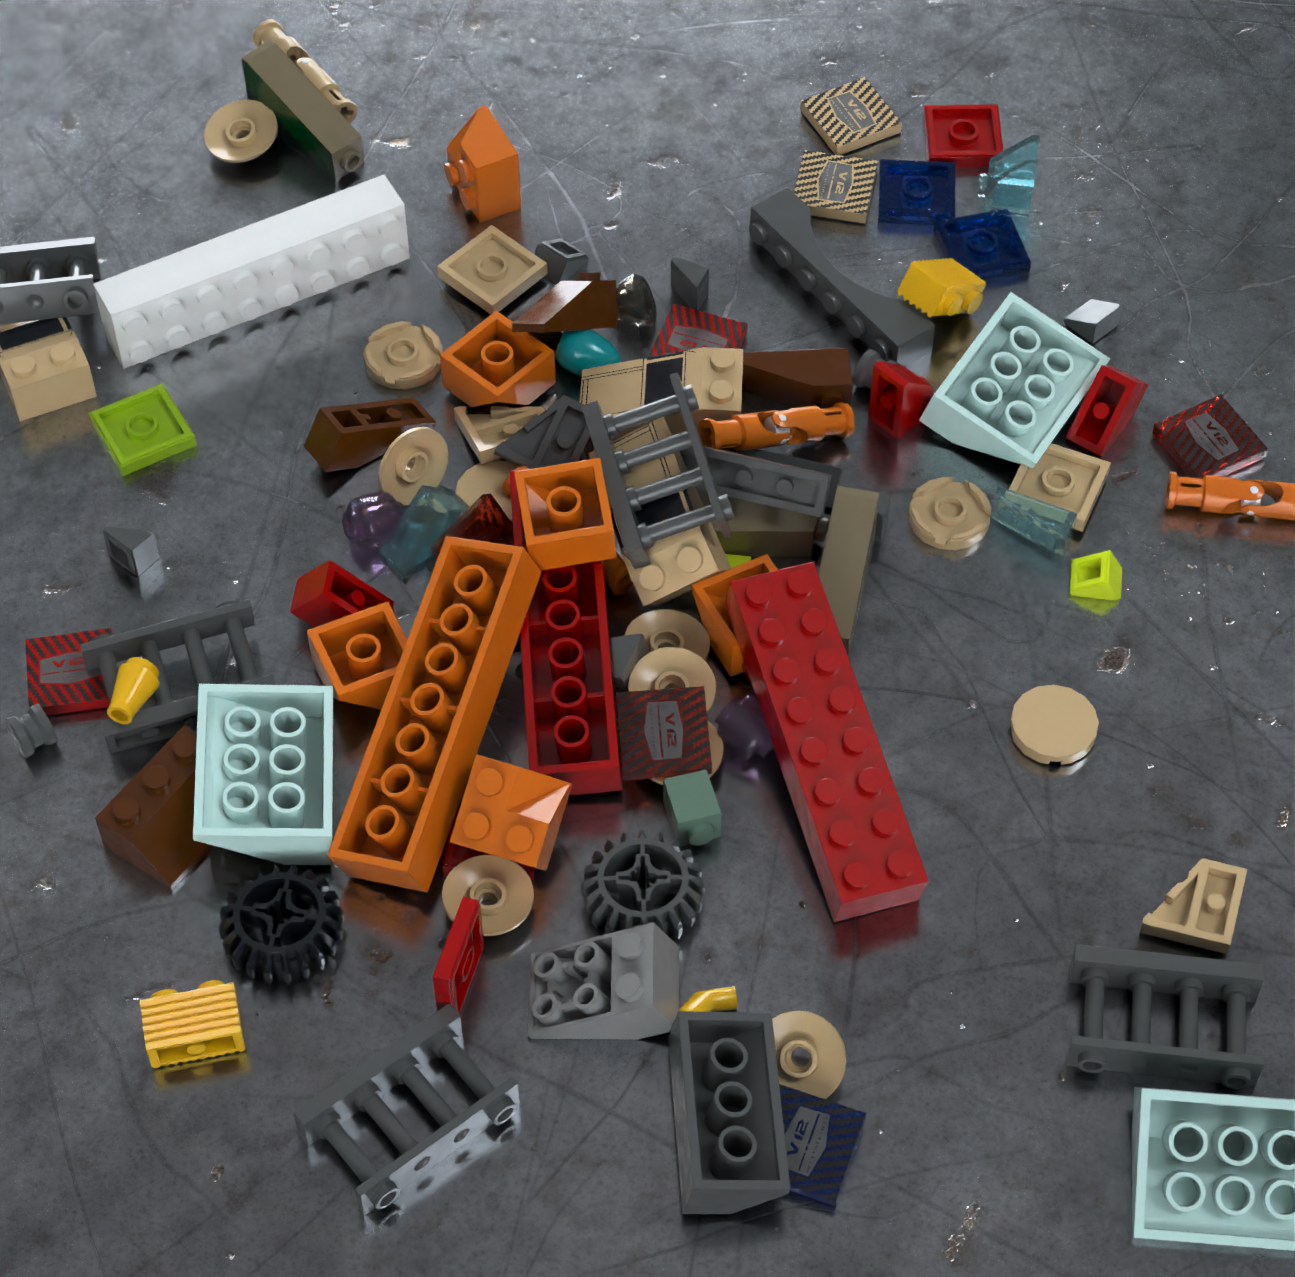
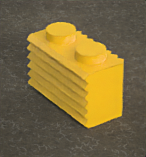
[897,258,986,318]
[140,980,246,1069]

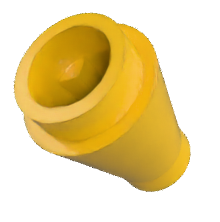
[107,657,160,724]

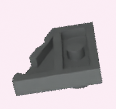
[494,395,590,469]

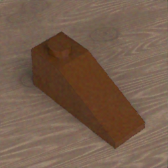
[512,272,617,332]
[742,348,853,409]
[304,397,436,472]

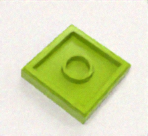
[89,383,197,476]

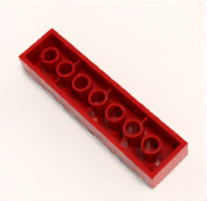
[509,469,623,795]
[725,562,929,922]

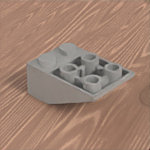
[528,922,679,1040]

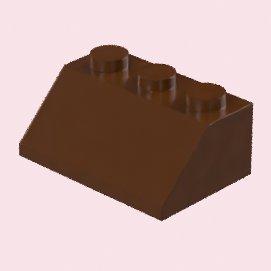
[95,725,213,890]

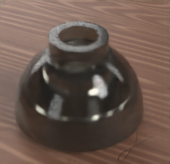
[616,273,657,327]

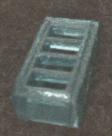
[991,486,1077,560]

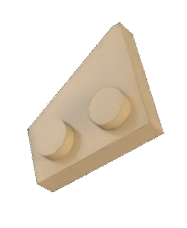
[454,406,545,464]
[1140,858,1247,954]

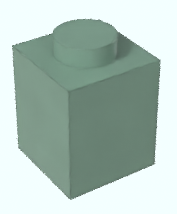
[663,769,722,847]

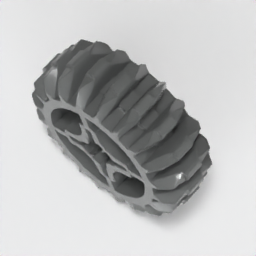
[581,830,705,939]

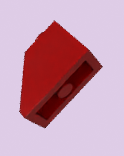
[868,361,933,439]
[1065,365,1149,456]
[290,560,394,628]

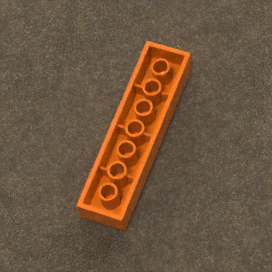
[327,536,541,893]

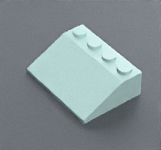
[919,292,1110,468]
[193,684,333,865]
[1132,1087,1295,1251]

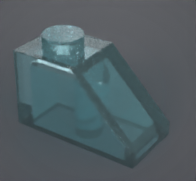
[978,135,1040,217]
[379,485,478,578]

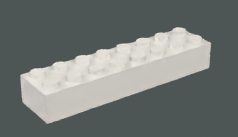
[93,175,410,369]

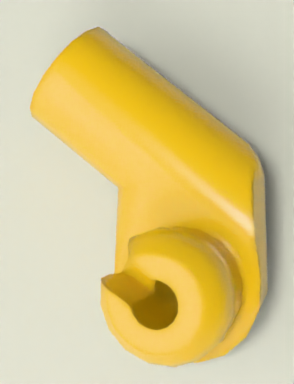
[679,986,738,1012]

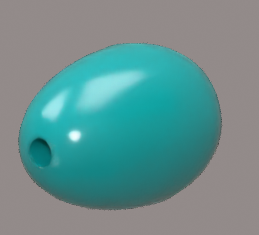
[555,329,621,376]

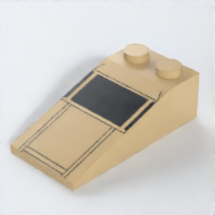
[0,317,97,421]
[579,347,743,438]
[588,417,731,606]

